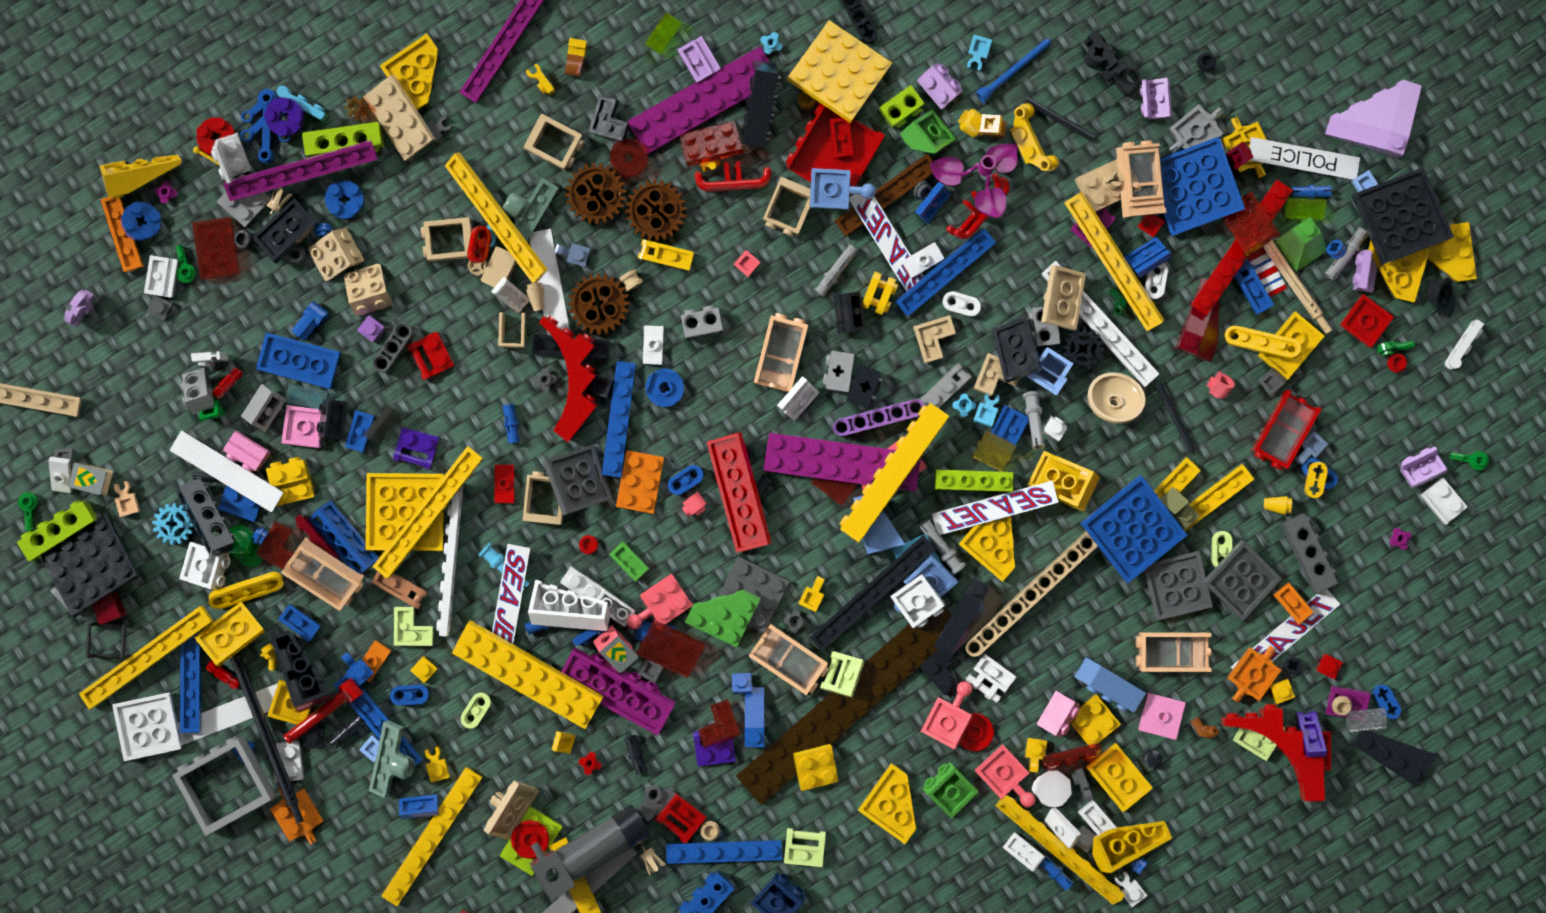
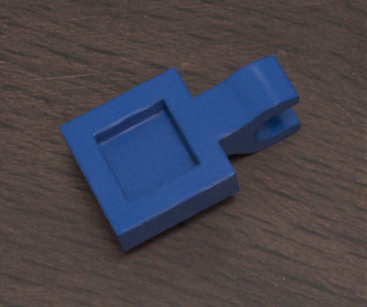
[341,653,374,686]

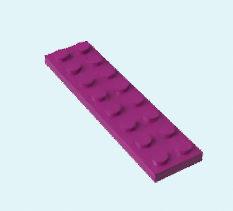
[627,46,769,155]
[764,433,921,492]

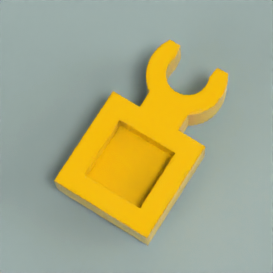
[425,746,450,782]

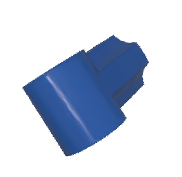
[291,301,329,341]

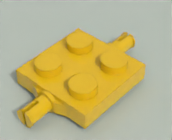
[1222,116,1266,178]

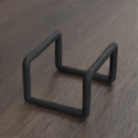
[86,622,131,660]

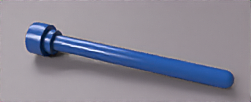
[975,39,1051,104]

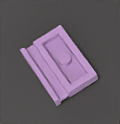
[677,36,721,83]

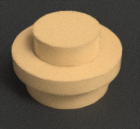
[1332,696,1352,715]
[700,821,720,840]

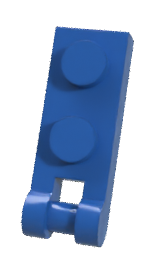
[1234,259,1274,315]

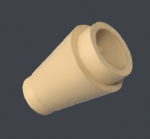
[526,282,545,311]

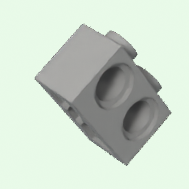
[681,305,723,339]
[1028,307,1060,347]
[181,368,214,414]

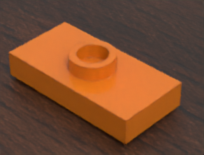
[362,640,392,683]

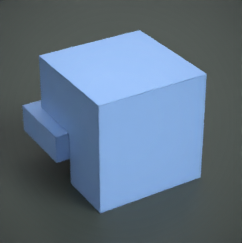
[1026,347,1073,396]

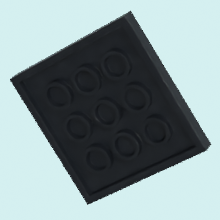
[1351,167,1454,265]
[41,513,140,618]

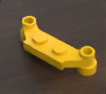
[1010,103,1059,171]

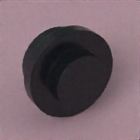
[1197,53,1216,72]

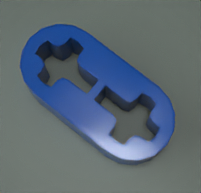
[1372,684,1401,719]

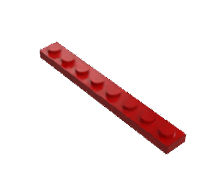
[1190,180,1293,316]

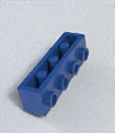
[678,870,735,913]

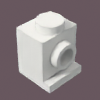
[1042,415,1067,442]

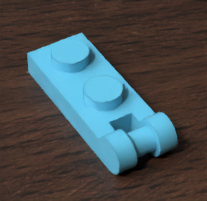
[277,86,328,123]

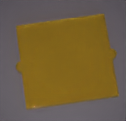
[972,430,1016,472]

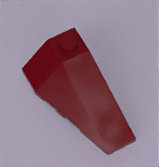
[1175,278,1220,363]

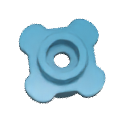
[760,32,782,54]
[953,394,976,417]

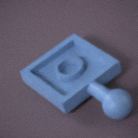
[810,168,876,210]
[894,554,958,613]

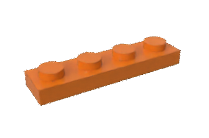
[100,197,144,273]

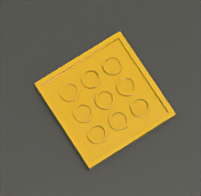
[787,20,892,123]
[366,473,444,551]

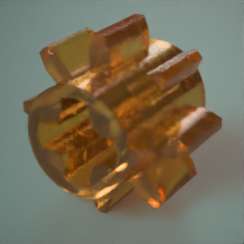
[344,95,369,120]

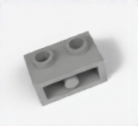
[241,384,286,432]

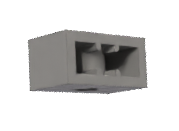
[822,351,854,393]

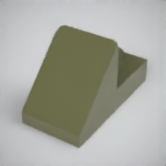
[1160,487,1199,529]

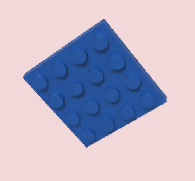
[1146,136,1246,236]
[1080,475,1187,584]

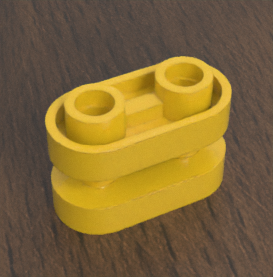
[862,271,898,315]

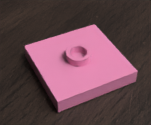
[282,405,322,448]
[1138,692,1186,740]

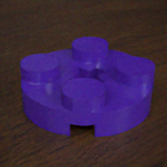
[264,97,304,136]

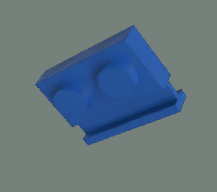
[1124,237,1172,278]
[987,405,1029,452]
[218,485,261,522]

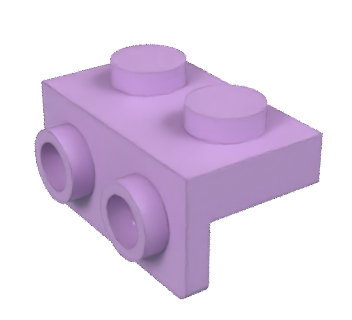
[917,63,963,109]
[1140,78,1172,120]
[1353,250,1377,292]
[1400,447,1447,489]

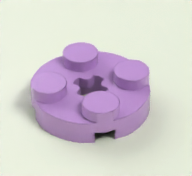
[64,289,95,328]

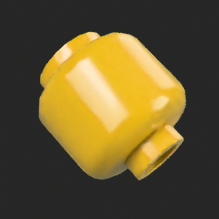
[958,109,983,138]

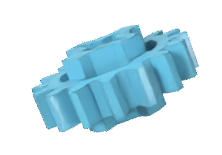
[152,503,194,545]

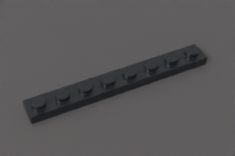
[809,535,936,651]

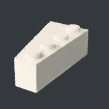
[528,580,610,631]

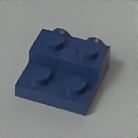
[750,872,806,913]

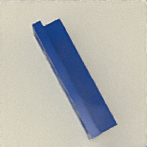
[308,500,379,575]

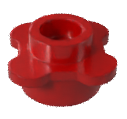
[579,752,601,775]

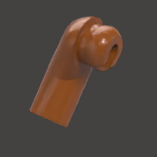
[1190,717,1219,739]

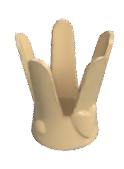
[267,187,292,214]
[640,846,666,876]

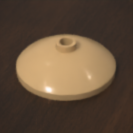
[1087,372,1145,423]

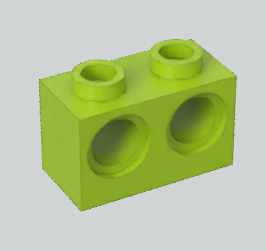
[879,85,924,129]

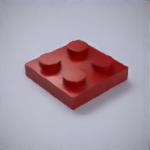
[1339,294,1394,348]

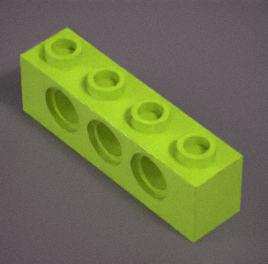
[302,122,384,158]
[934,470,1013,492]
[17,500,98,562]

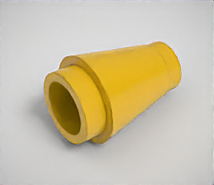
[1263,496,1292,515]

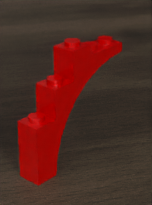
[539,315,598,442]
[1221,704,1325,801]

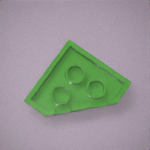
[685,590,760,647]

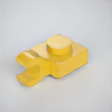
[526,64,556,96]
[798,576,824,612]
[1025,738,1047,773]

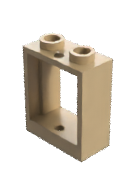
[523,114,584,171]
[763,177,810,237]
[421,217,473,262]
[522,471,563,525]

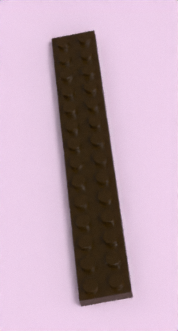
[736,606,951,805]

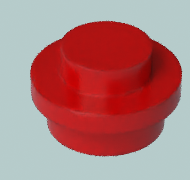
[1387,353,1407,373]

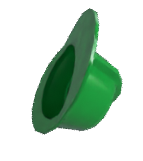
[228,525,266,567]

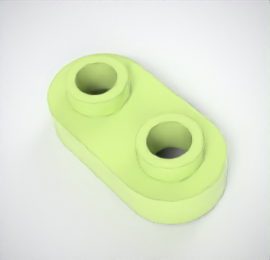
[1211,531,1232,568]
[461,692,491,728]

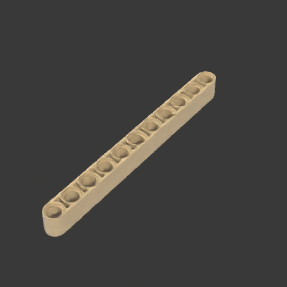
[965,531,1097,657]

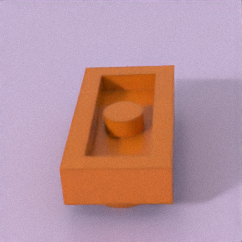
[1273,583,1314,625]

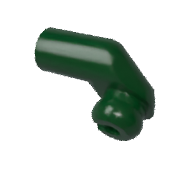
[1108,287,1127,315]

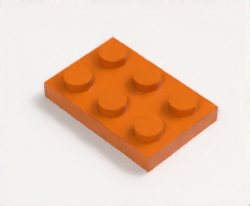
[616,450,664,514]

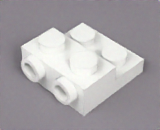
[179,542,231,590]
[890,574,945,628]

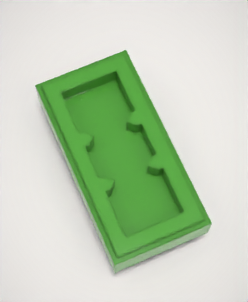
[609,541,650,582]

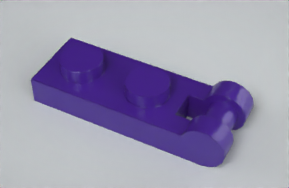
[1295,711,1327,757]

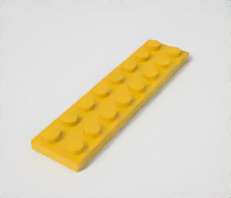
[452,620,604,729]

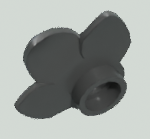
[641,785,675,821]

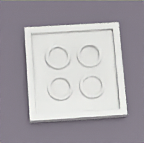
[112,692,182,761]

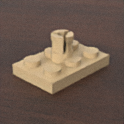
[1075,159,1142,212]
[1041,265,1086,330]
[484,781,539,840]

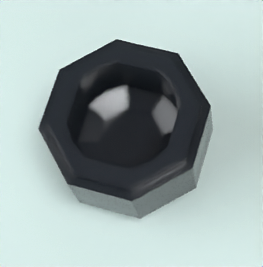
[234,230,254,249]
[1143,749,1163,769]

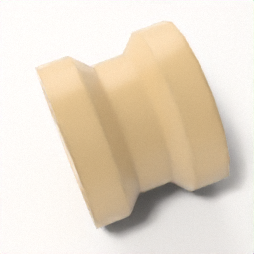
[468,260,488,276]
[619,269,643,292]

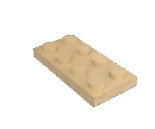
[363,75,435,161]

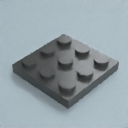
[543,445,612,516]
[1203,540,1282,621]
[1144,551,1213,620]
[718,556,790,633]

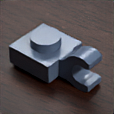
[555,243,590,267]
[1294,431,1328,465]

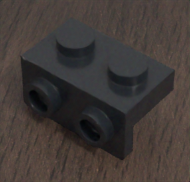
[316,399,347,440]

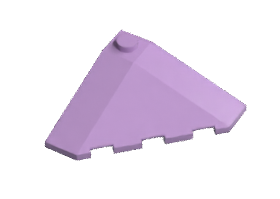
[1325,80,1421,158]

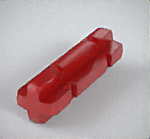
[212,368,242,399]
[206,661,240,690]

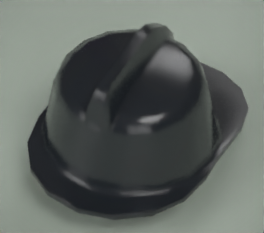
[1426,277,1456,320]

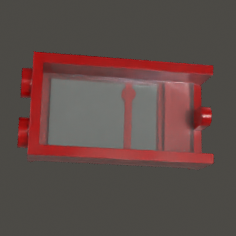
[1250,390,1321,471]

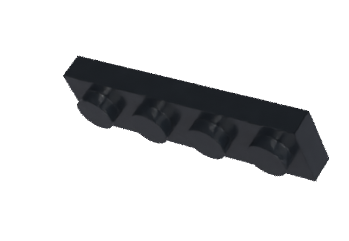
[532,334,611,360]

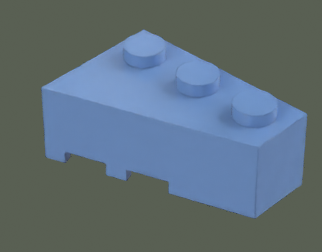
[853,495,905,554]
[1074,658,1146,713]

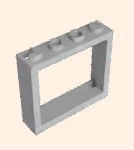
[172,736,277,836]

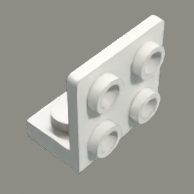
[211,133,251,184]

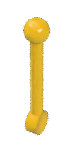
[193,146,220,166]

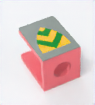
[593,626,638,673]

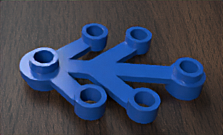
[240,89,291,164]

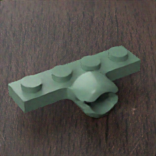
[502,178,559,241]
[369,720,415,798]

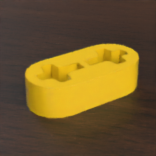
[1304,462,1327,498]

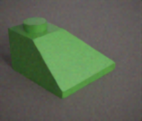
[900,109,956,154]
[1274,217,1327,272]

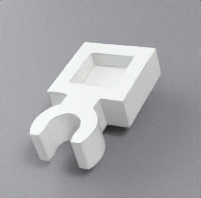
[1114,871,1147,907]

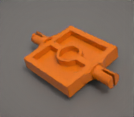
[1227,646,1281,703]
[270,787,324,845]

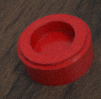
[579,535,598,554]

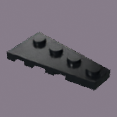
[1351,728,1437,787]

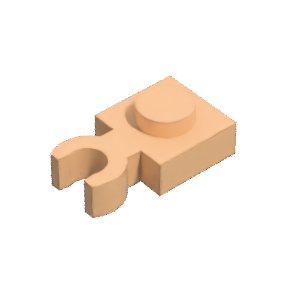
[114,481,140,517]

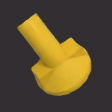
[260,643,277,671]

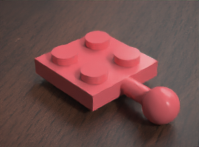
[627,574,693,629]
[921,681,973,750]
[975,744,1036,808]

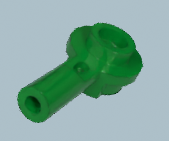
[175,245,196,283]
[1377,341,1415,357]
[1449,451,1489,470]
[18,492,38,531]

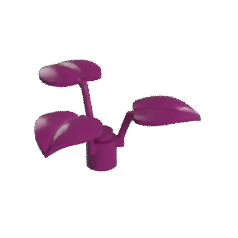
[930,144,1017,218]

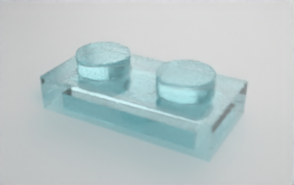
[285,384,328,409]

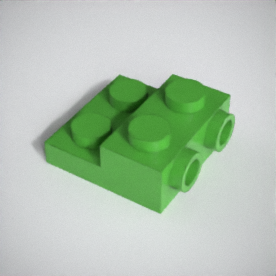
[923,762,979,818]

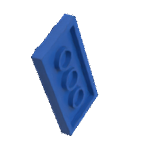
[256,332,341,389]

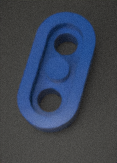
[1301,458,1337,489]
[668,465,703,495]
[390,684,429,705]

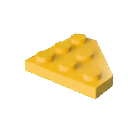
[380,34,439,111]
[1427,222,1477,282]
[1368,242,1431,303]
[959,516,1015,582]
[858,763,916,844]

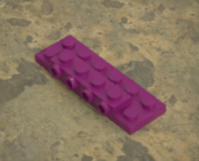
[561,647,676,735]

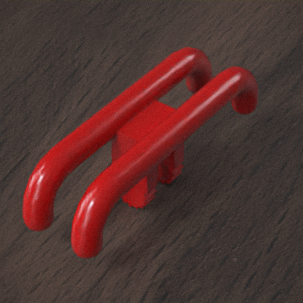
[695,161,771,192]
[946,173,1010,240]

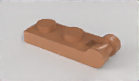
[371,571,428,609]

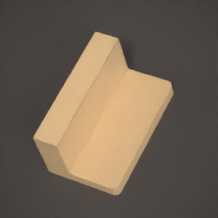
[481,247,517,287]

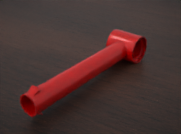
[284,678,363,744]

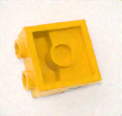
[266,457,315,506]

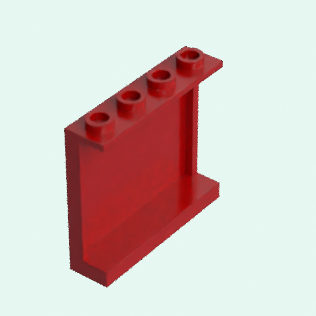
[785,103,885,197]

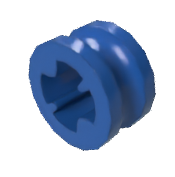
[1326,240,1346,259]

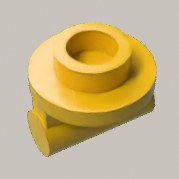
[700,153,721,172]

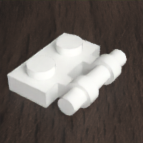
[966,654,1016,703]

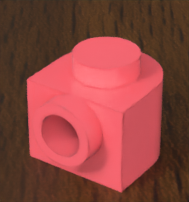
[1207,372,1235,399]
[682,491,707,517]

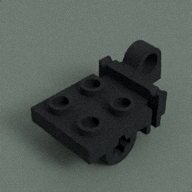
[1084,31,1140,96]

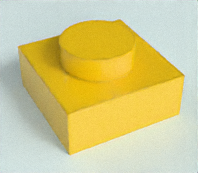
[410,656,438,683]
[1270,679,1295,704]
[551,731,576,754]

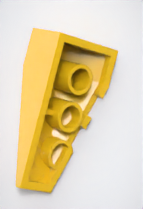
[99,155,182,199]
[1092,821,1172,873]

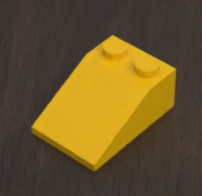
[1028,451,1100,512]

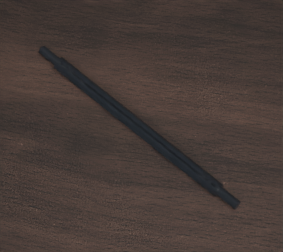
[230,651,304,824]

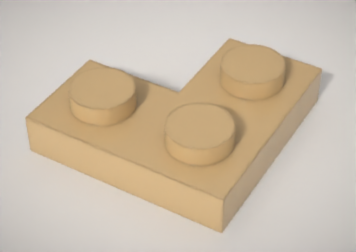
[913,315,956,363]
[973,353,1019,396]

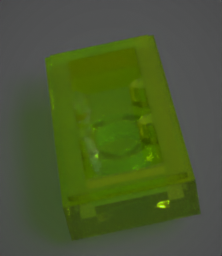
[645,12,682,55]
[1285,198,1326,219]

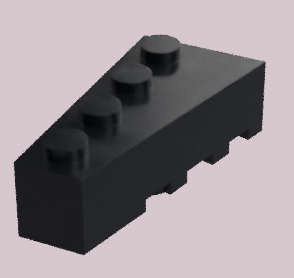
[741,60,781,148]
[271,630,336,713]

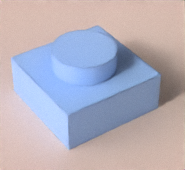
[1351,170,1378,192]
[359,735,380,762]

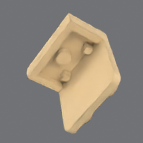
[309,227,365,281]
[344,264,392,316]

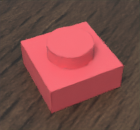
[734,250,761,277]

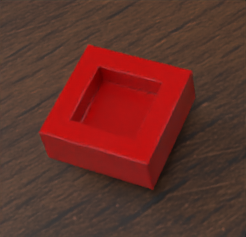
[1137,214,1164,237]
[1315,654,1343,680]

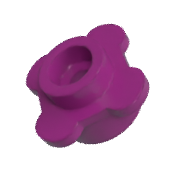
[154,181,177,204]
[1389,528,1411,550]

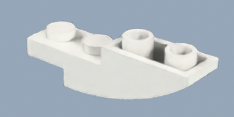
[560,566,635,627]

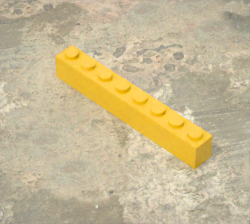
[839,403,949,544]

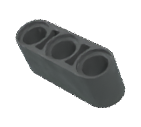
[373,323,414,373]

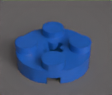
[325,180,365,219]
[121,202,161,241]
[646,369,684,407]

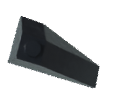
[933,577,1003,656]

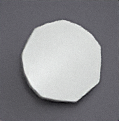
[1032,770,1072,807]

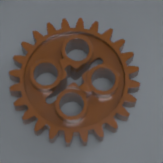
[564,162,627,225]
[625,179,687,242]
[567,272,630,335]

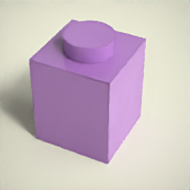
[357,315,388,343]

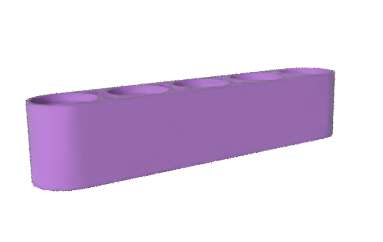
[833,399,924,436]

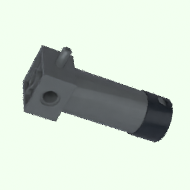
[528,804,650,900]

